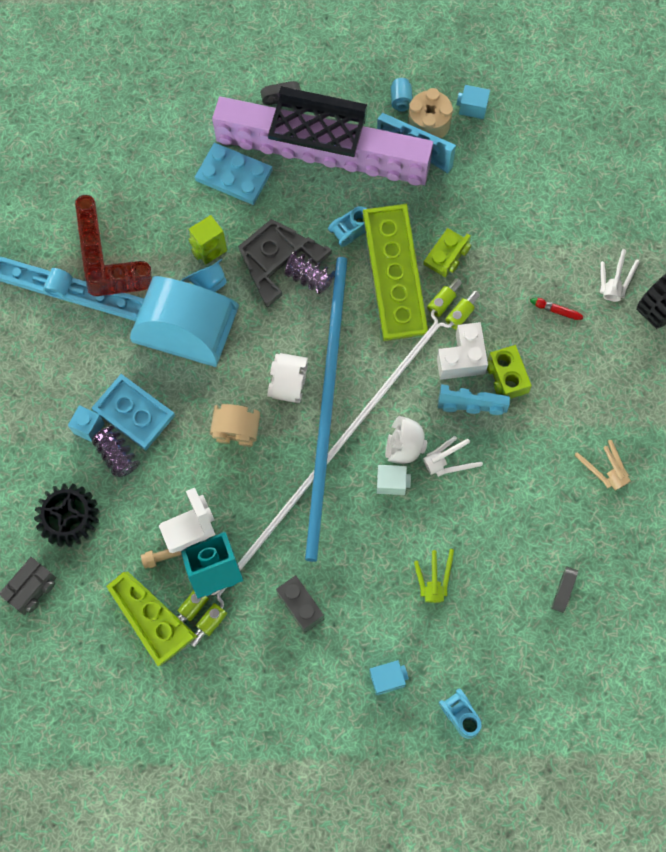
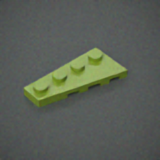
[106,572,198,666]

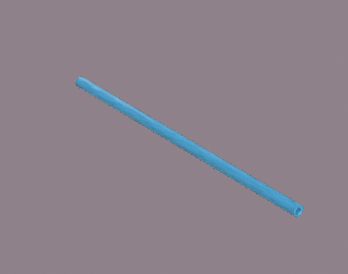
[305,257,348,562]

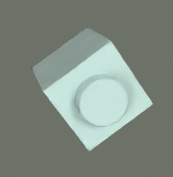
[377,465,411,495]

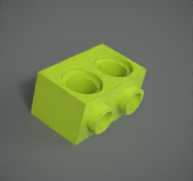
[188,215,227,265]
[487,345,532,399]

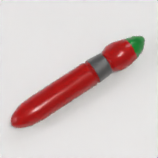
[530,298,583,320]

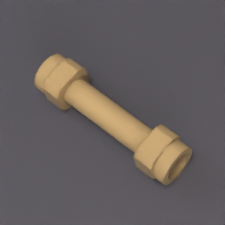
[141,549,182,569]

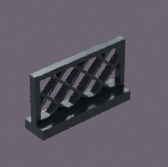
[268,86,367,157]

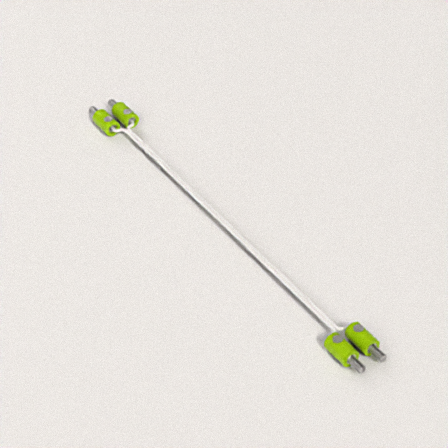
[177,278,480,647]

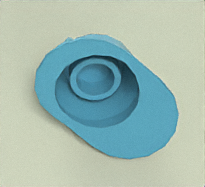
[181,259,226,292]

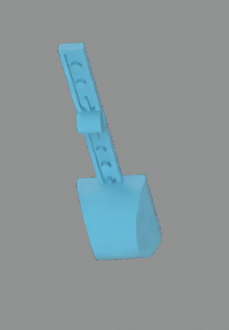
[0,256,239,367]

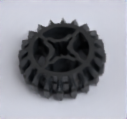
[34,483,100,547]

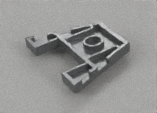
[238,219,332,308]

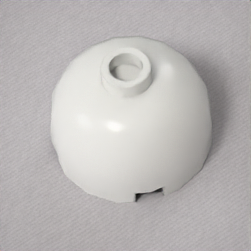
[385,416,427,464]

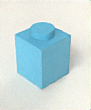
[456,85,490,119]
[68,405,104,443]
[369,660,409,696]

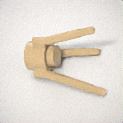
[575,440,631,491]

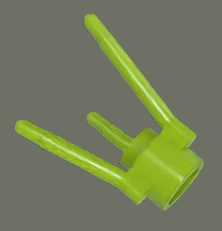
[414,549,454,603]

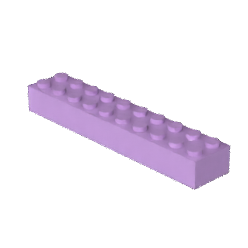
[212,96,433,186]

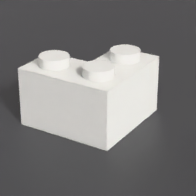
[437,322,488,380]

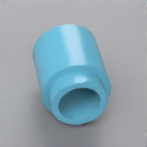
[390,78,413,112]

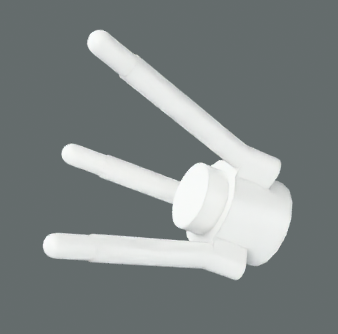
[600,249,640,302]
[423,436,483,477]

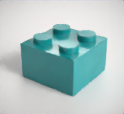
[181,532,244,599]

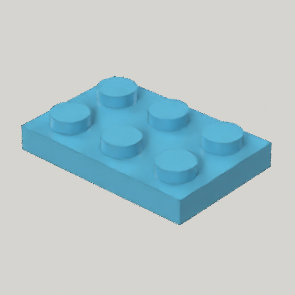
[195,142,273,205]
[91,374,175,451]

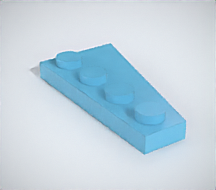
[377,113,456,173]

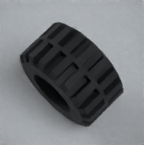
[636,274,666,329]

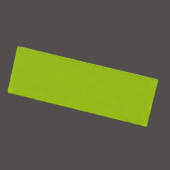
[362,204,428,341]

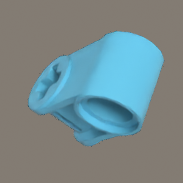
[328,206,367,247]
[438,688,481,739]

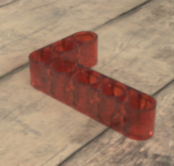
[75,195,152,296]

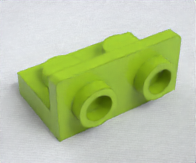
[423,228,472,278]

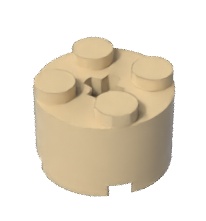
[408,88,453,138]
[210,404,260,447]

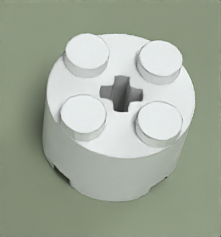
[267,353,308,403]

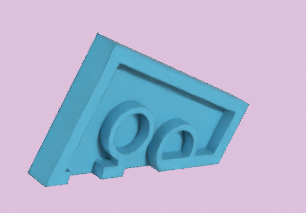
[438,384,510,415]

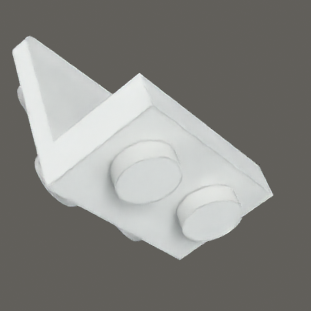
[159,488,215,553]

